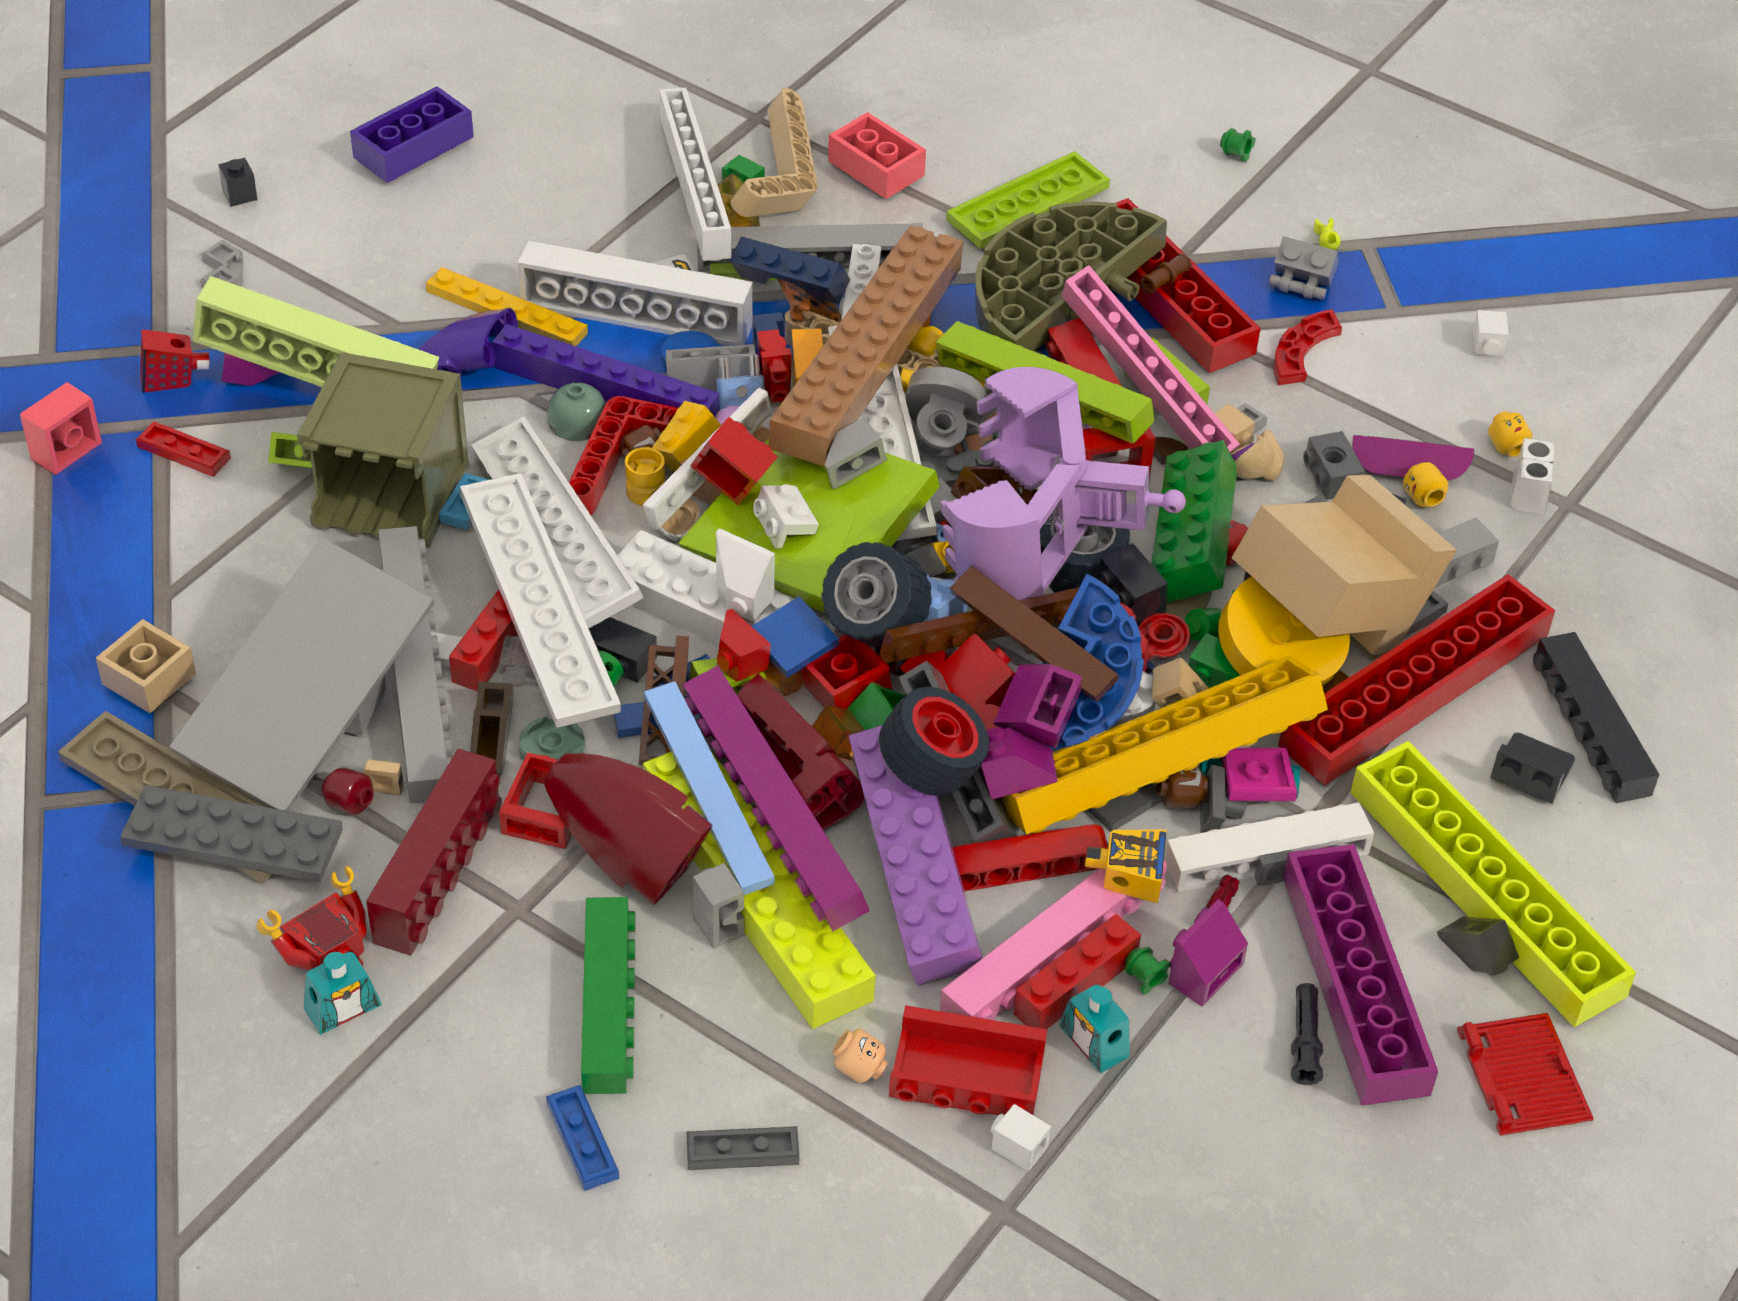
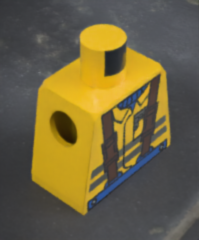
[1085,829,1167,903]

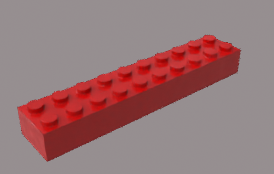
[1278,574,1556,786]

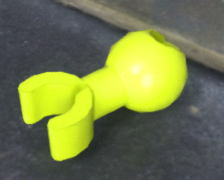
[1314,218,1341,250]

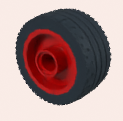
[879,687,989,796]

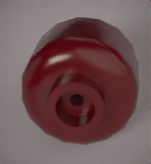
[322,767,374,815]

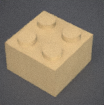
[96,619,196,713]

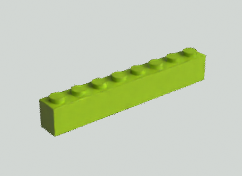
[936,321,1154,444]

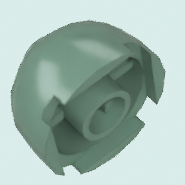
[547,383,606,441]

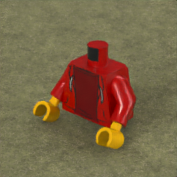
[256,866,367,971]

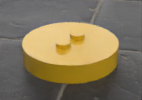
[1218,577,1350,687]

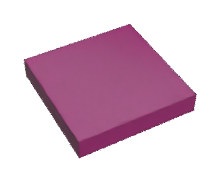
[1220,748,1297,801]

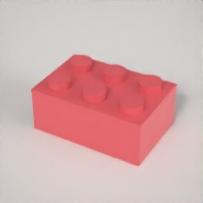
[828,112,926,199]

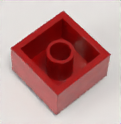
[801,635,893,723]

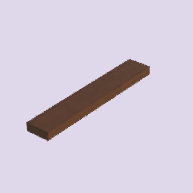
[950,566,1119,703]

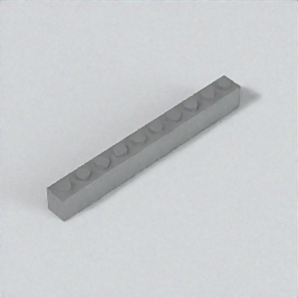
[378,526,452,802]

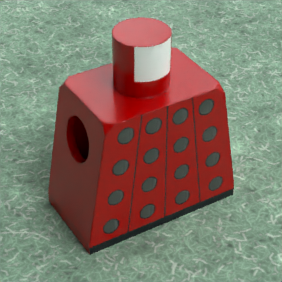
[140,330,210,392]

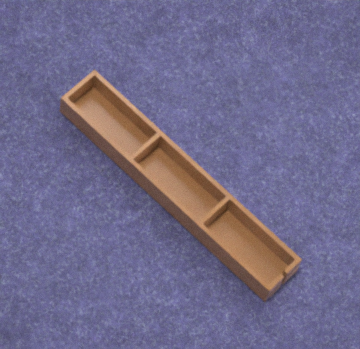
[768,225,964,467]

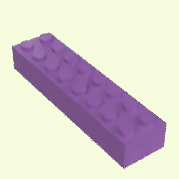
[849,725,983,986]

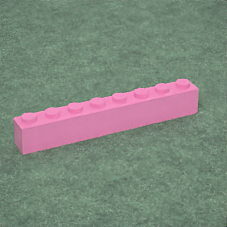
[1062,265,1240,454]
[940,861,1167,1020]

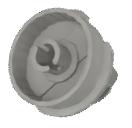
[905,367,986,461]

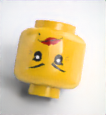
[1488,411,1533,457]
[1403,462,1448,507]

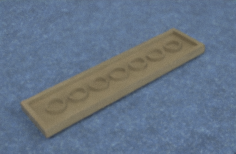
[58,710,272,884]

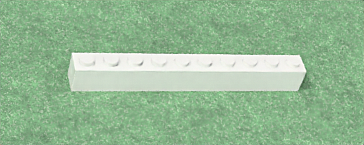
[659,87,731,262]

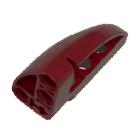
[737,673,865,830]
[544,753,713,906]

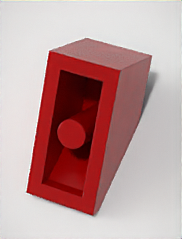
[717,609,771,682]

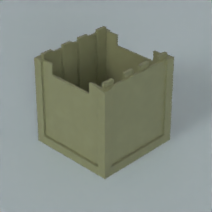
[297,352,469,548]

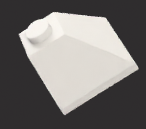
[716,528,775,622]

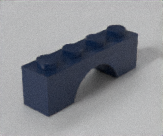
[729,236,850,305]

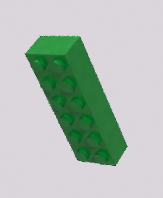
[1151,440,1237,603]

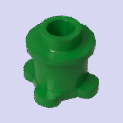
[1220,128,1256,162]
[1125,947,1171,995]

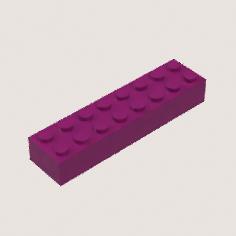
[1283,844,1438,1106]

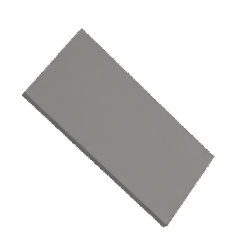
[169,537,434,811]

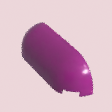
[1352,435,1474,481]

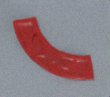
[1273,309,1342,385]

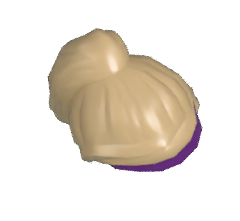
[1231,430,1284,481]

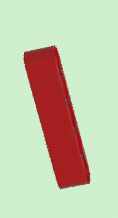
[952,824,1109,892]

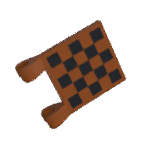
[777,279,842,323]

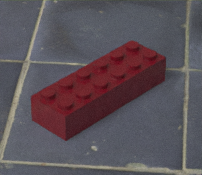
[366,749,502,956]

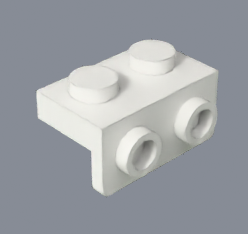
[753,484,819,548]

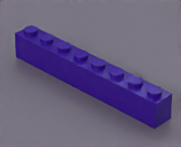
[492,324,720,417]

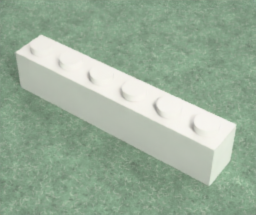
[1164,802,1374,892]

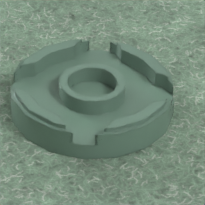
[519,717,586,761]

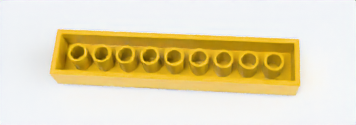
[1000,656,1328,835]

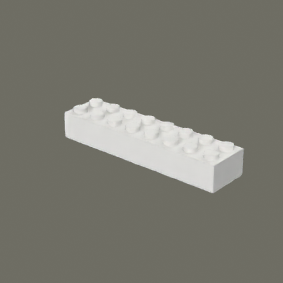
[518,241,752,346]

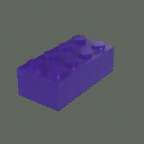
[350,86,474,183]

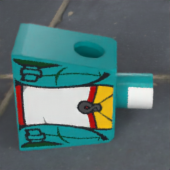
[304,952,382,1035]
[1060,985,1130,1074]

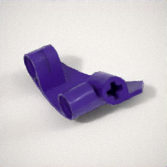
[418,308,518,376]

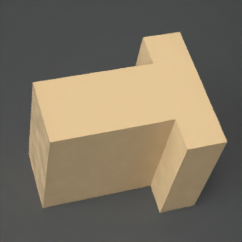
[1232,475,1457,655]

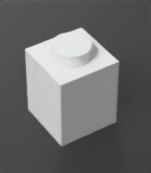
[1472,310,1509,357]
[990,1104,1051,1172]

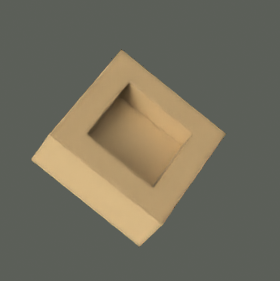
[364,759,404,795]

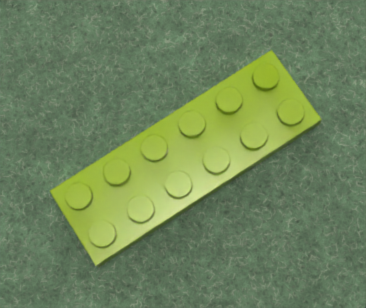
[946,151,1110,249]

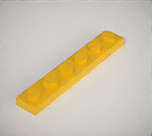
[426,267,588,346]

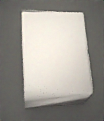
[1510,438,1555,515]

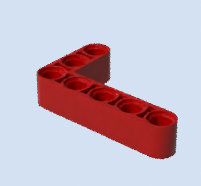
[569,396,678,515]

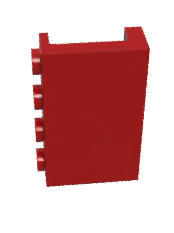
[889,1005,1048,1116]

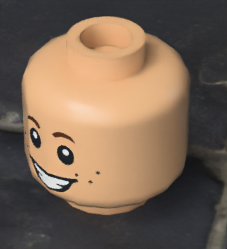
[832,1029,888,1083]

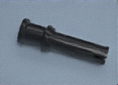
[1290,983,1323,1085]

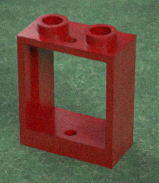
[1082,427,1155,481]
[499,752,572,849]

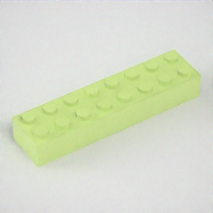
[193,276,439,387]

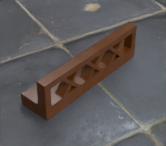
[639,635,689,765]

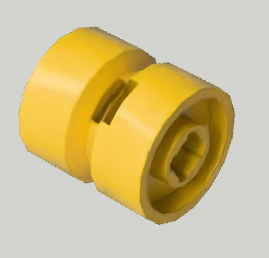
[625,447,665,506]

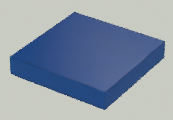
[752,597,839,678]

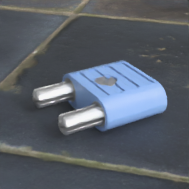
[716,355,765,410]

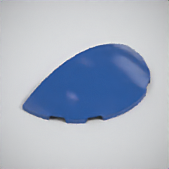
[1042,574,1144,750]

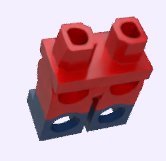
[753,312,792,403]

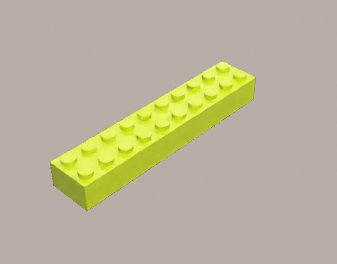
[1350,741,1636,1028]
[643,748,876,1029]

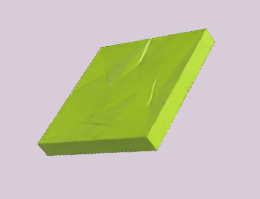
[679,437,940,613]

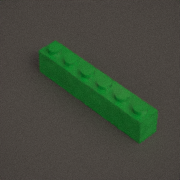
[581,897,636,1094]

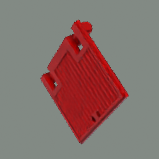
[1457,1013,1594,1136]

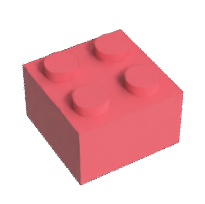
[20,382,102,475]

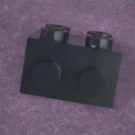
[1490,732,1575,804]

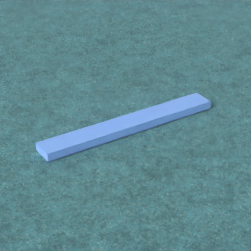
[644,681,775,895]

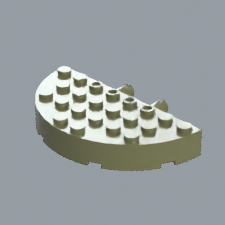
[975,202,1167,352]

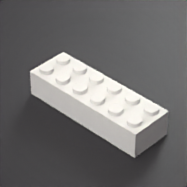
[617,530,795,668]

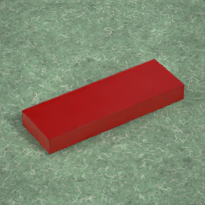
[136,421,231,477]

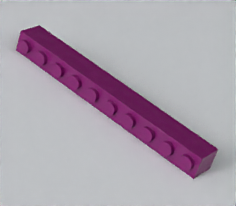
[683,665,870,932]

